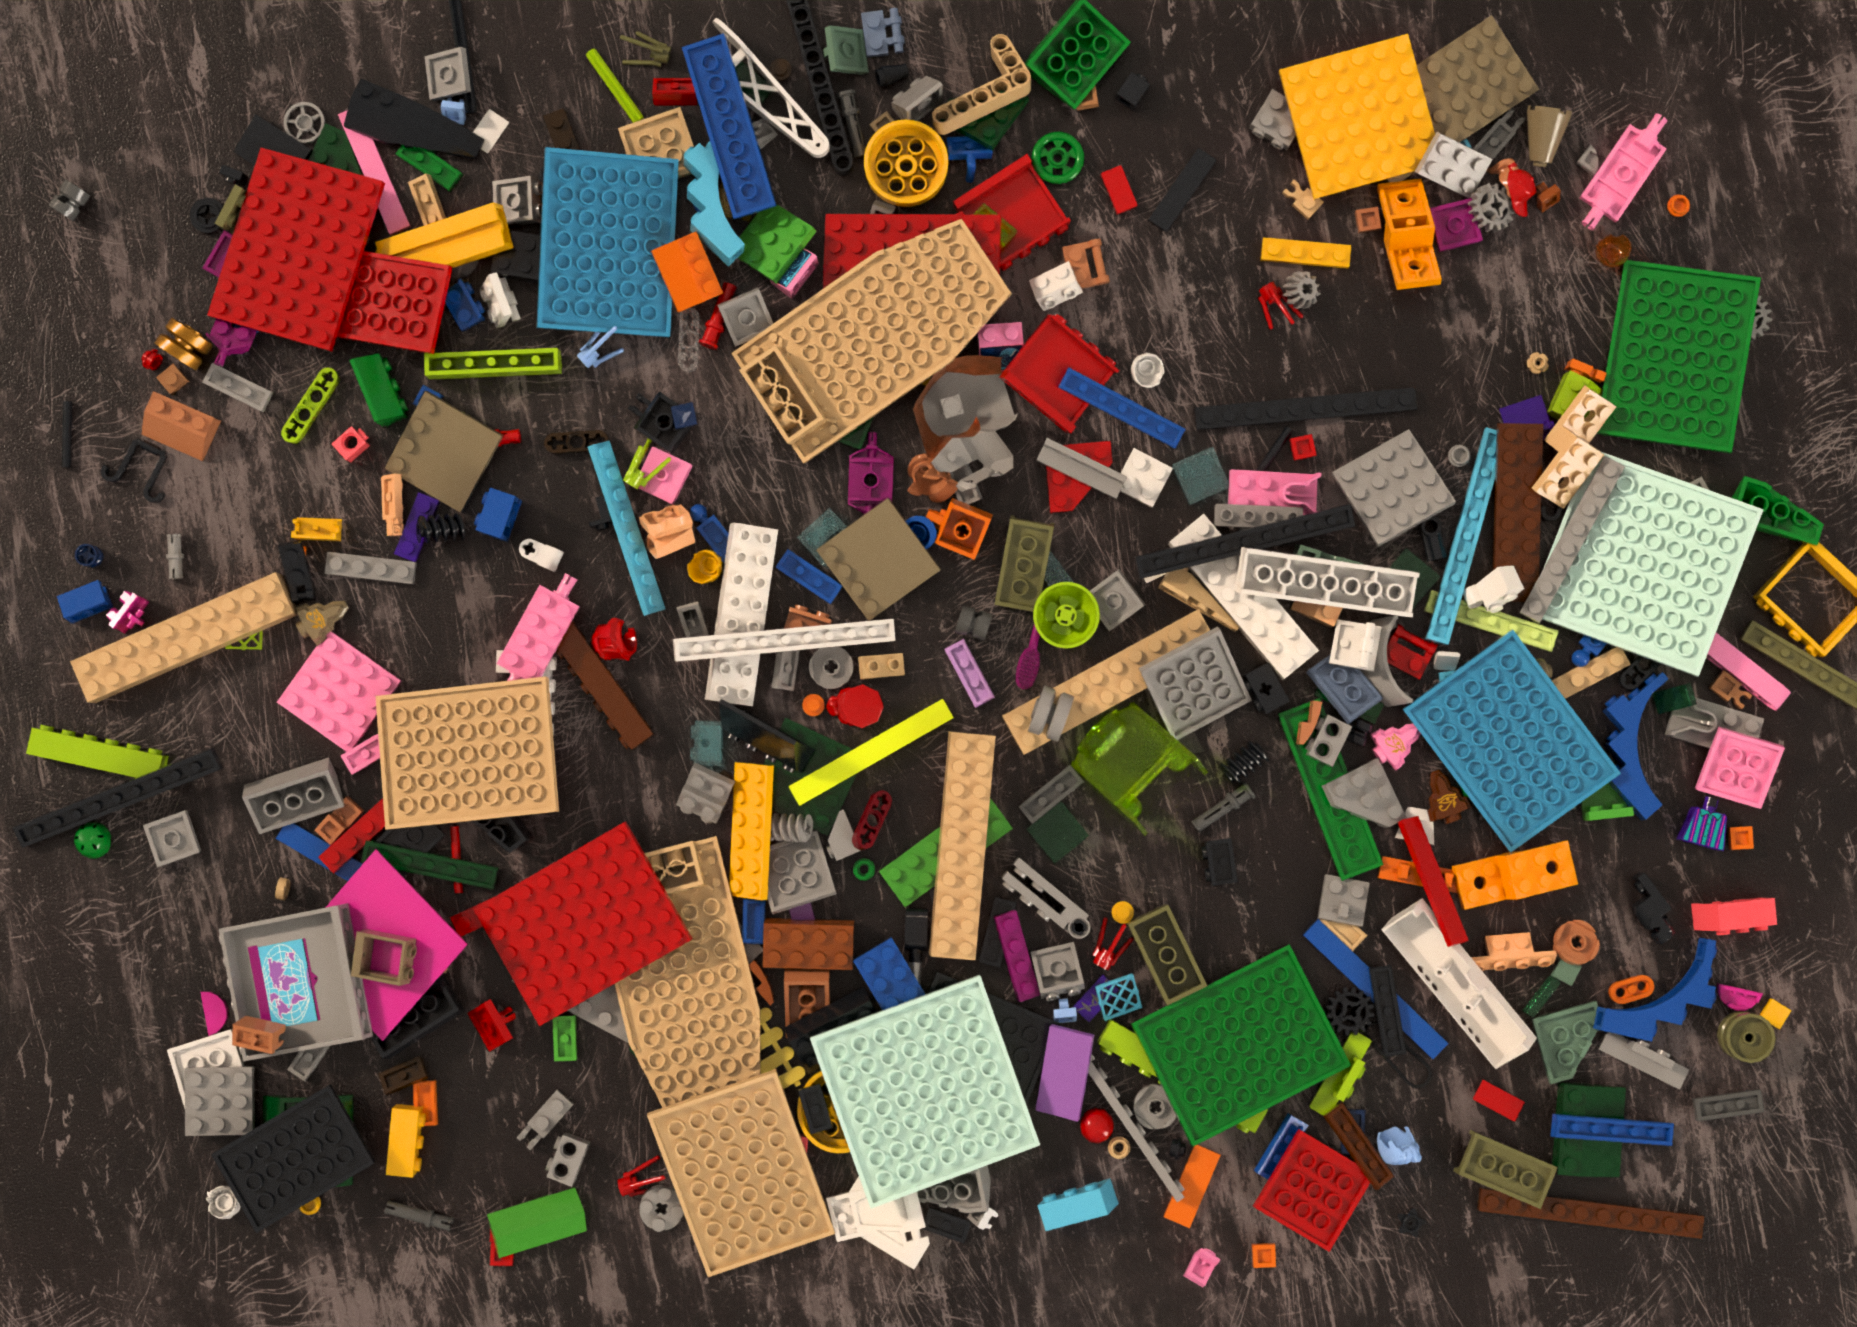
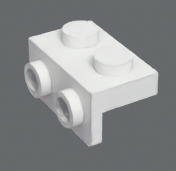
[1029,261,1083,311]

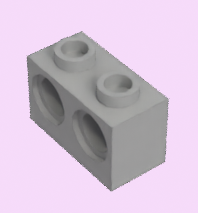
[1305,715,1352,767]
[545,1132,591,1187]

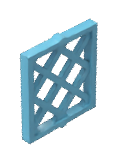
[1095,973,1142,1021]

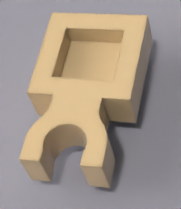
[1282,179,1324,220]

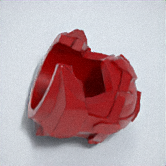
[591,618,637,661]

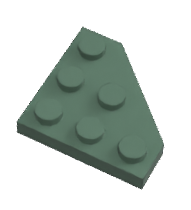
[1530,1001,1599,1084]

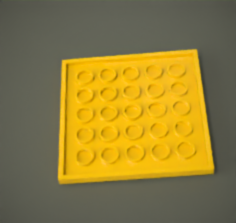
[1279,34,1435,200]

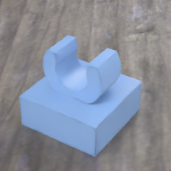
[441,98,466,125]
[1053,998,1077,1023]

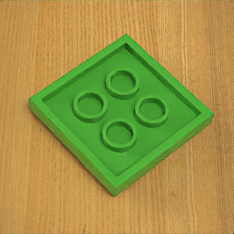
[737,205,817,284]

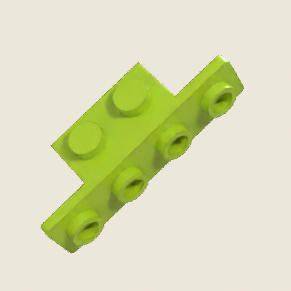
[1309,1032,1372,1115]

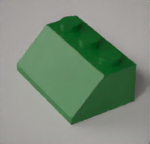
[349,353,409,428]

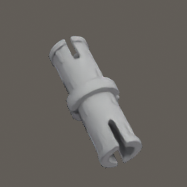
[166,534,184,579]

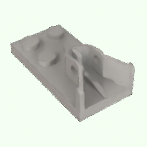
[1664,692,1764,749]

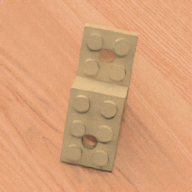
[1532,385,1616,509]

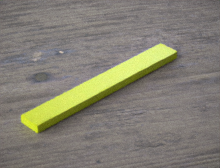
[788,699,954,806]

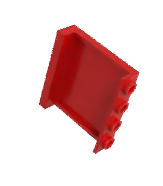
[953,154,1071,271]
[999,314,1120,433]

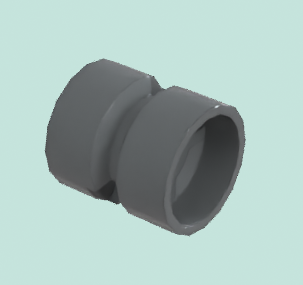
[48,179,90,221]
[955,605,993,641]

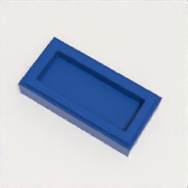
[741,899,766,945]

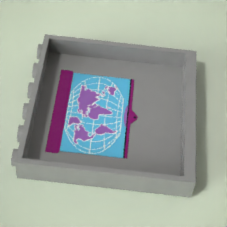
[219,903,373,1061]

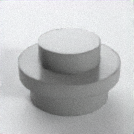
[1448,445,1470,467]

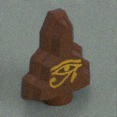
[1427,770,1472,824]

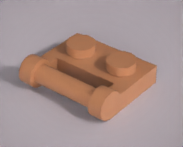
[1062,239,1110,289]

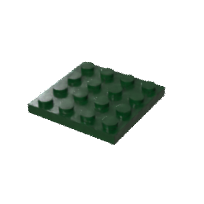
[764,718,857,836]

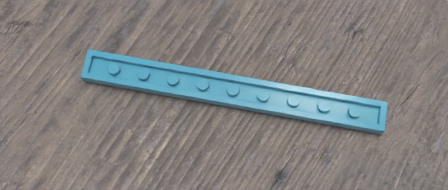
[1425,427,1497,646]

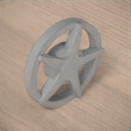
[284,102,326,144]

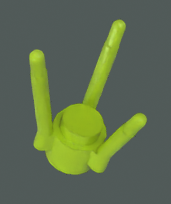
[623,439,671,490]

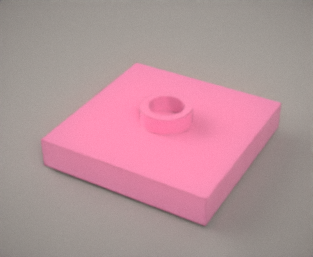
[638,446,693,505]

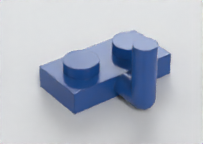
[946,136,993,183]

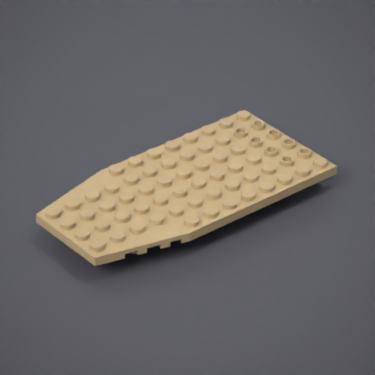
[731,219,1012,464]
[615,836,761,1108]

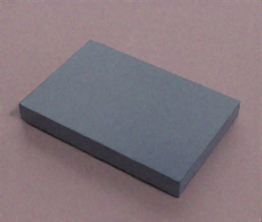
[1306,654,1383,724]

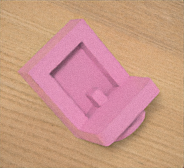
[1183,1248,1220,1288]

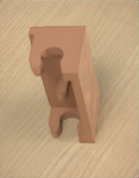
[232,1016,286,1054]

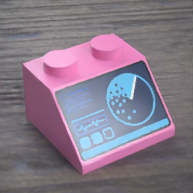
[770,249,819,299]
[977,322,1023,372]

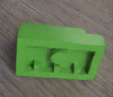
[1581,783,1634,821]

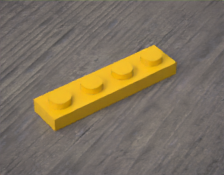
[1260,237,1351,269]

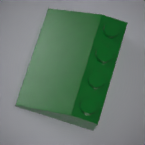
[1024,0,1131,110]

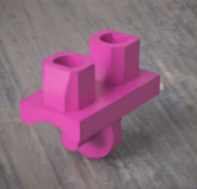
[106,591,149,634]

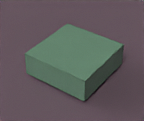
[1550,957,1582,986]

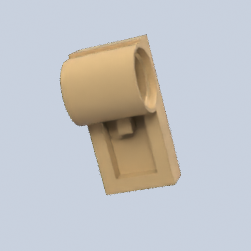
[858,653,905,680]

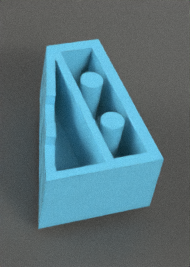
[1037,1178,1119,1231]

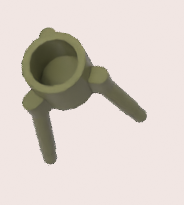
[620,31,671,67]

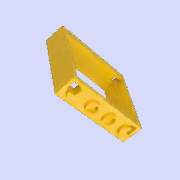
[1753,542,1857,657]

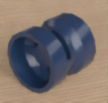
[75,544,103,567]

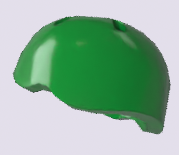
[74,822,111,859]

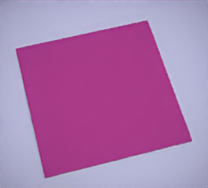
[325,849,468,1041]

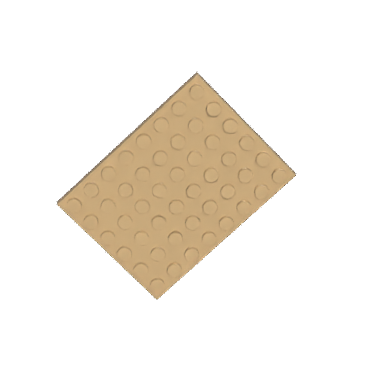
[375,676,559,830]
[647,1069,835,1277]

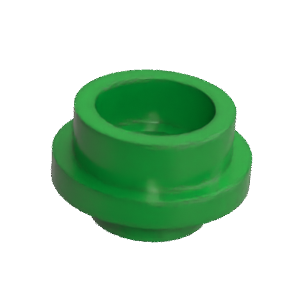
[853,858,875,881]

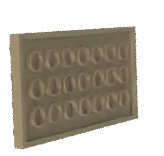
[1386,15,1540,183]

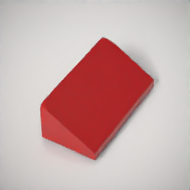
[652,78,697,106]

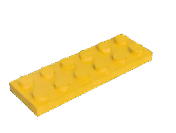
[729,762,774,900]

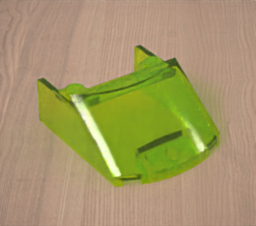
[1071,702,1208,836]

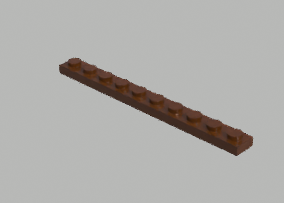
[1477,1188,1704,1239]

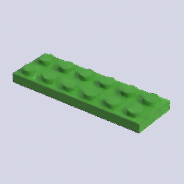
[879,798,1013,907]

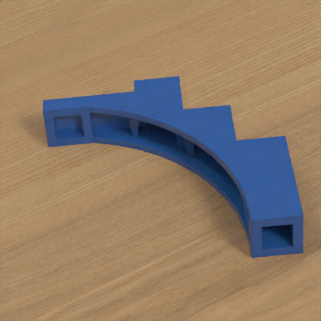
[1602,672,1668,821]
[1593,938,1717,1042]

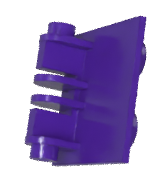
[1499,395,1555,441]

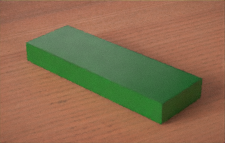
[395,145,463,193]

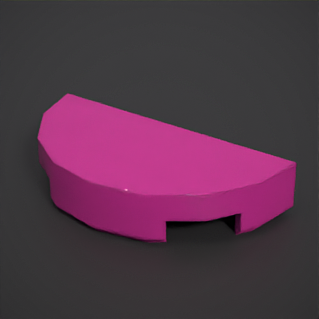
[1717,983,1763,1011]
[200,991,228,1036]

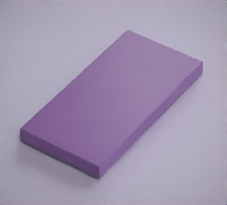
[1036,1024,1095,1122]

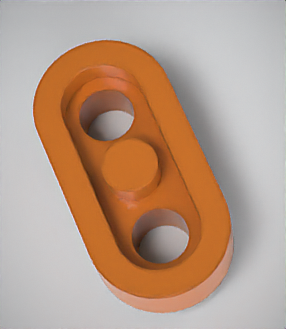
[1608,975,1654,1004]

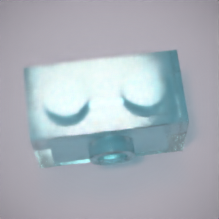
[690,721,723,766]

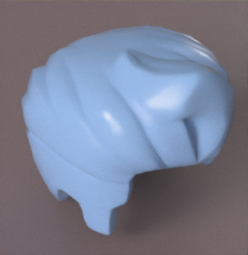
[1377,1126,1422,1165]

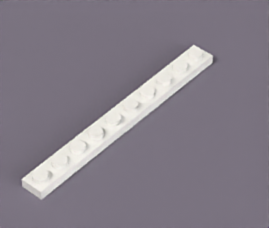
[673,619,895,661]

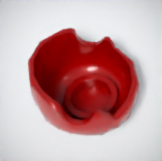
[1080,1108,1114,1144]

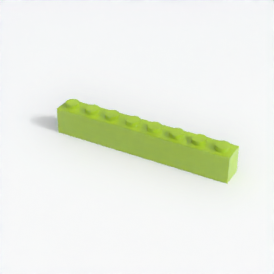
[1097,1019,1268,1134]

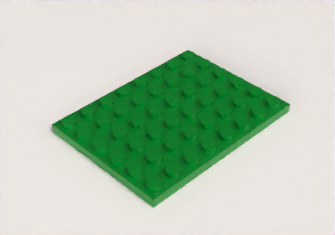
[1597,260,1761,454]
[1131,944,1351,1147]

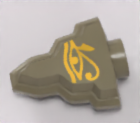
[296,601,349,646]

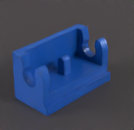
[57,580,113,624]

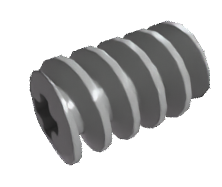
[770,813,813,842]

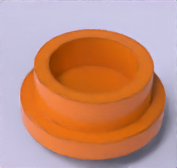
[1667,195,1690,217]
[802,694,825,716]

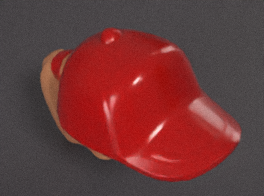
[1487,158,1536,217]

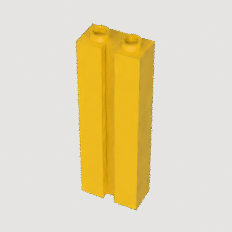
[375,202,514,268]

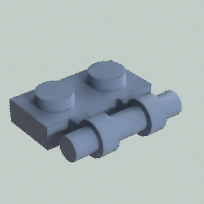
[861,8,905,58]

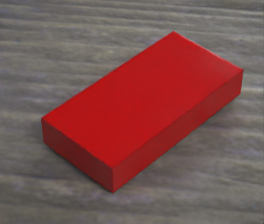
[1100,165,1138,215]

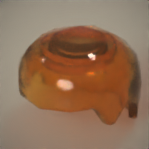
[1595,234,1632,268]

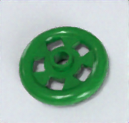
[1031,132,1084,184]

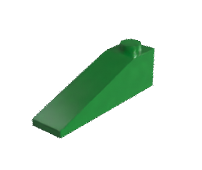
[1732,476,1824,546]

